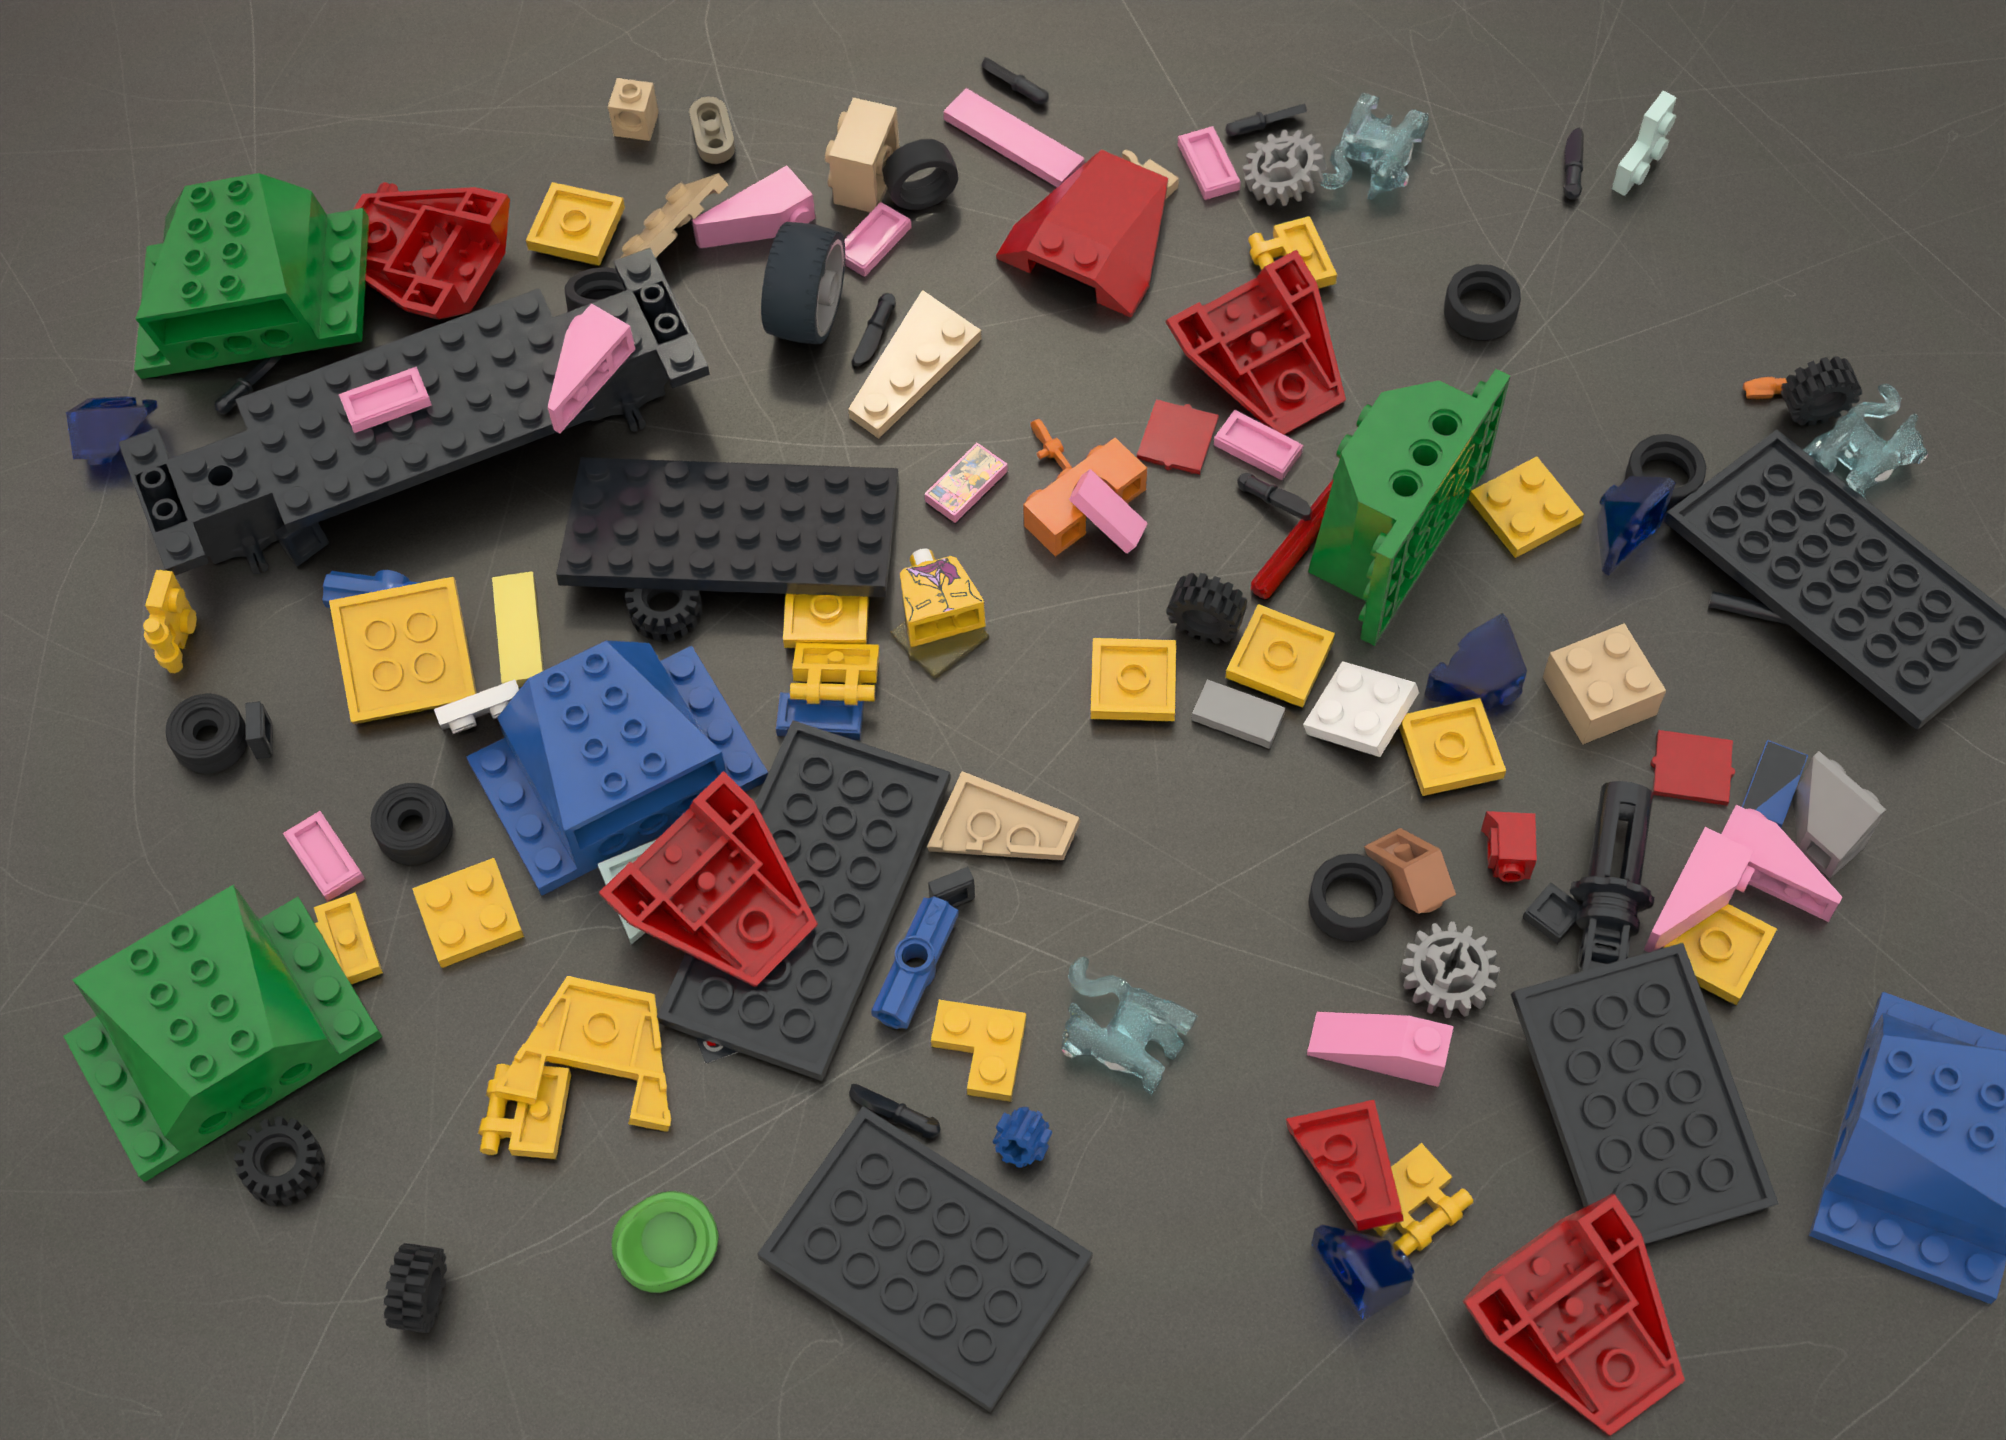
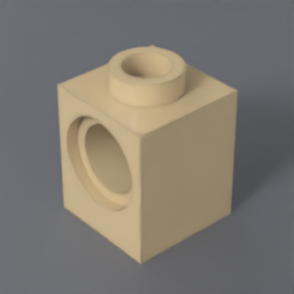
[608,78,659,141]

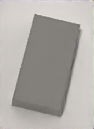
[1191,679,1286,749]

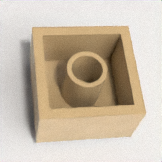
[825,98,899,212]
[1543,623,1666,744]

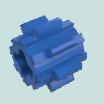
[993,1107,1052,1167]

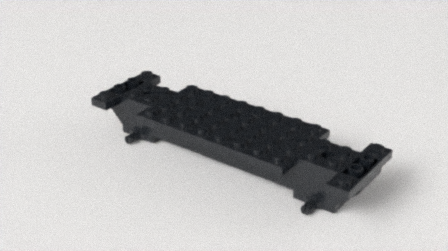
[118,248,710,576]

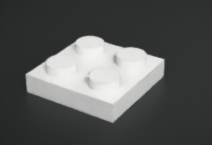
[1303,661,1419,757]
[434,679,519,734]

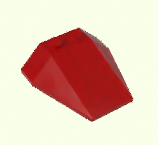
[996,149,1169,317]
[353,187,510,319]
[1165,249,1346,435]
[598,771,818,987]
[1463,1194,1685,1436]

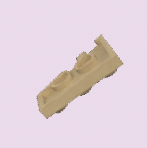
[621,174,728,258]
[927,771,1080,860]

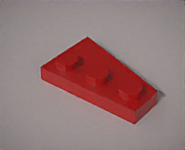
[1286,1100,1404,1231]

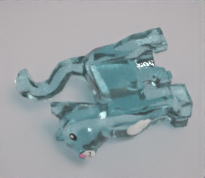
[1319,93,1429,200]
[1803,384,1928,499]
[1061,957,1198,1095]

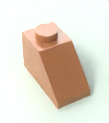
[1364,828,1456,914]

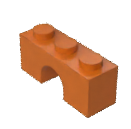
[1023,438,1147,557]

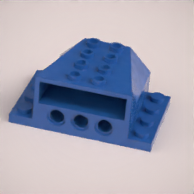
[466,640,768,896]
[1809,992,2006,1304]

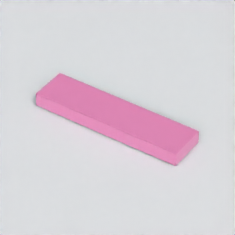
[943,88,1084,187]

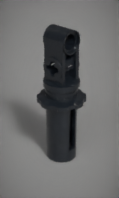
[1570,781,1655,972]

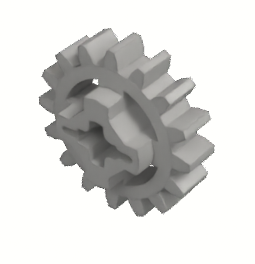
[1243,130,1327,206]
[1401,922,1500,1018]

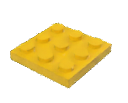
[329,577,477,724]

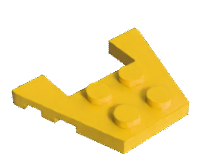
[495,976,671,1132]

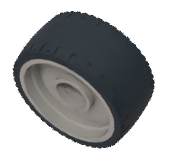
[761,222,846,344]

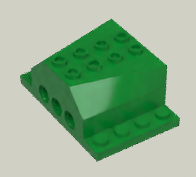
[134,173,369,379]
[1308,369,1510,646]
[63,884,383,1182]

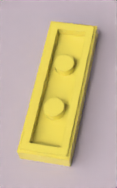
[492,571,544,687]

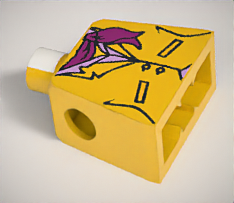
[900,549,986,647]

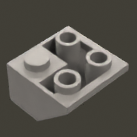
[1793,751,1886,879]

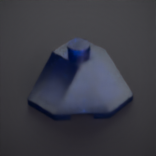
[66,396,158,465]
[1597,476,1676,576]
[1424,613,1527,711]
[1311,1225,1414,1321]

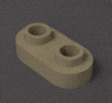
[689,97,735,164]

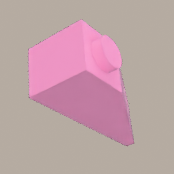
[692,166,815,248]
[548,304,635,433]
[1721,805,1842,922]
[1644,827,1755,952]
[1307,1012,1453,1087]

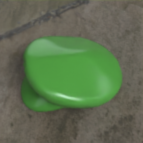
[612,1191,719,1293]

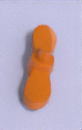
[1030,419,1071,470]

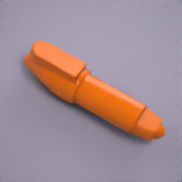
[1743,377,1787,399]

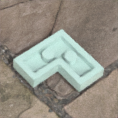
[1612,91,1676,196]

